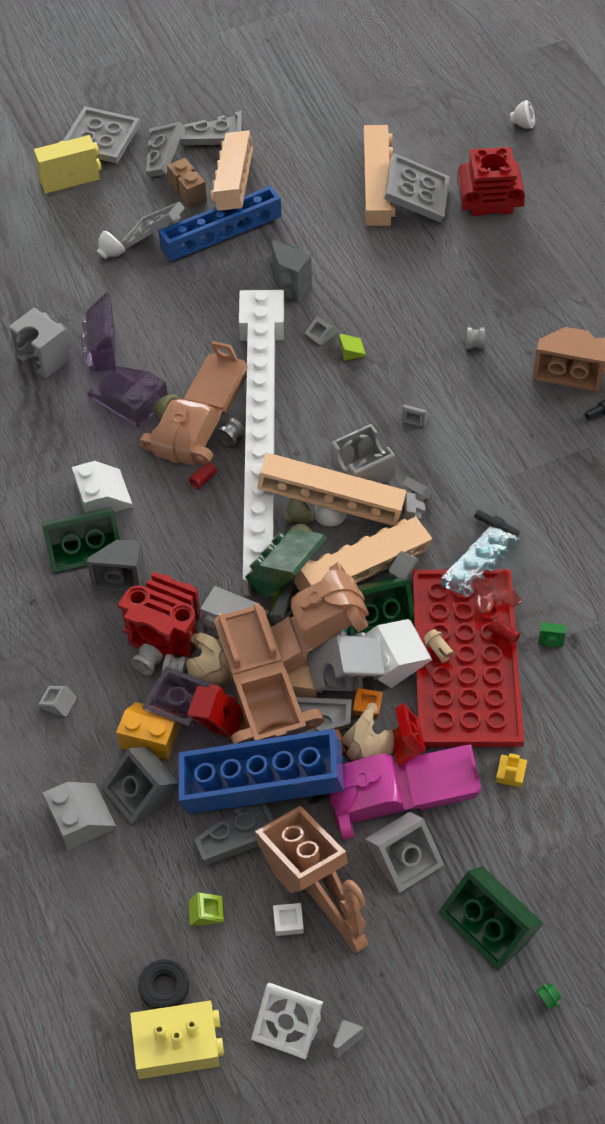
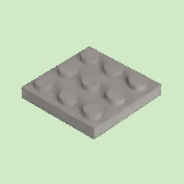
[63,106,140,164]
[384,153,450,223]

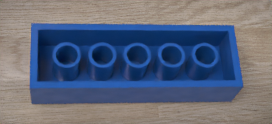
[179,729,344,814]

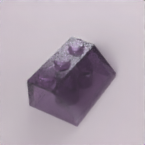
[82,292,116,372]

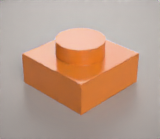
[353,688,383,719]

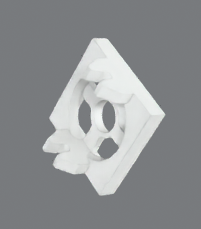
[251,983,323,1059]

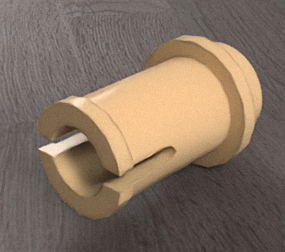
[424,629,455,662]

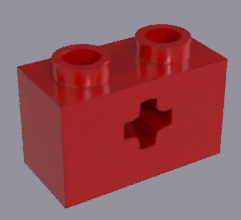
[187,684,243,737]

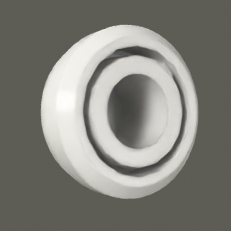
[510,100,535,129]
[97,231,125,259]
[314,505,347,526]

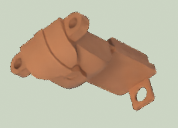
[139,341,247,466]
[271,562,369,674]
[214,603,324,744]

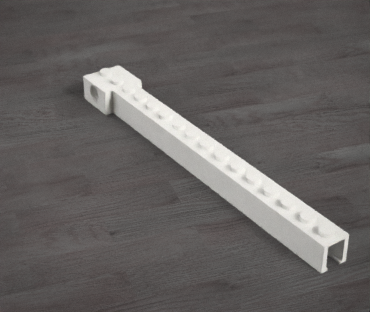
[239,290,284,596]

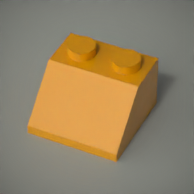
[116,702,185,760]

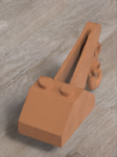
[532,327,605,392]
[255,806,368,953]

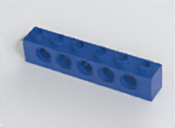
[158,186,282,262]

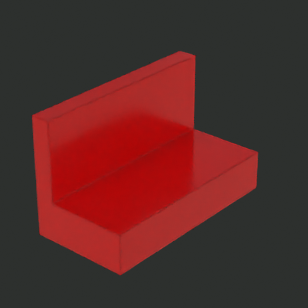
[393,703,426,767]

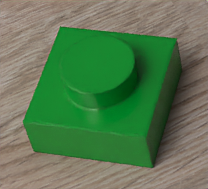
[538,622,566,647]

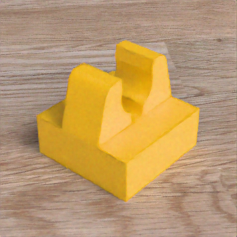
[496,753,527,788]

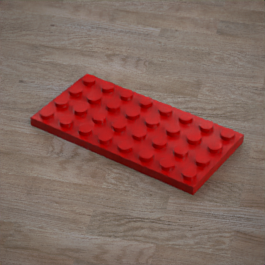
[412,569,524,747]

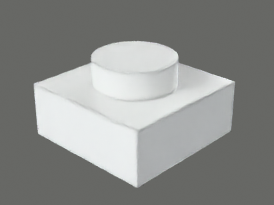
[273,903,304,936]

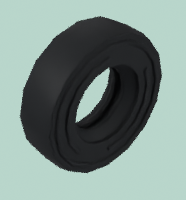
[138,959,189,1009]

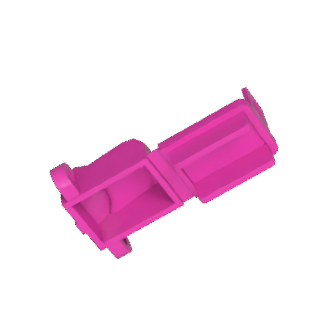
[329,744,481,840]

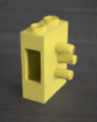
[34,135,102,194]
[130,1000,224,1079]

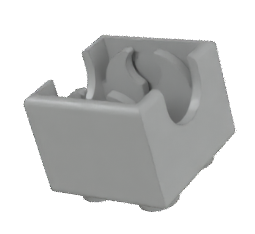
[9,308,70,378]
[331,424,396,483]
[307,631,385,691]

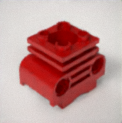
[457,147,525,216]
[118,572,201,659]

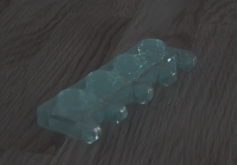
[441,526,520,596]

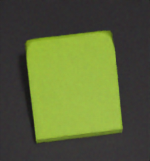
[339,334,366,360]
[189,892,224,926]

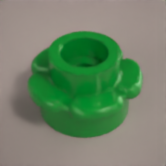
[536,982,562,1010]

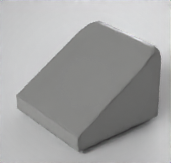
[304,316,338,346]
[402,404,429,428]
[389,551,419,579]
[38,686,77,717]
[333,1020,364,1058]

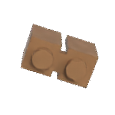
[167,158,207,208]

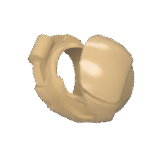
[186,632,232,687]
[341,703,395,761]

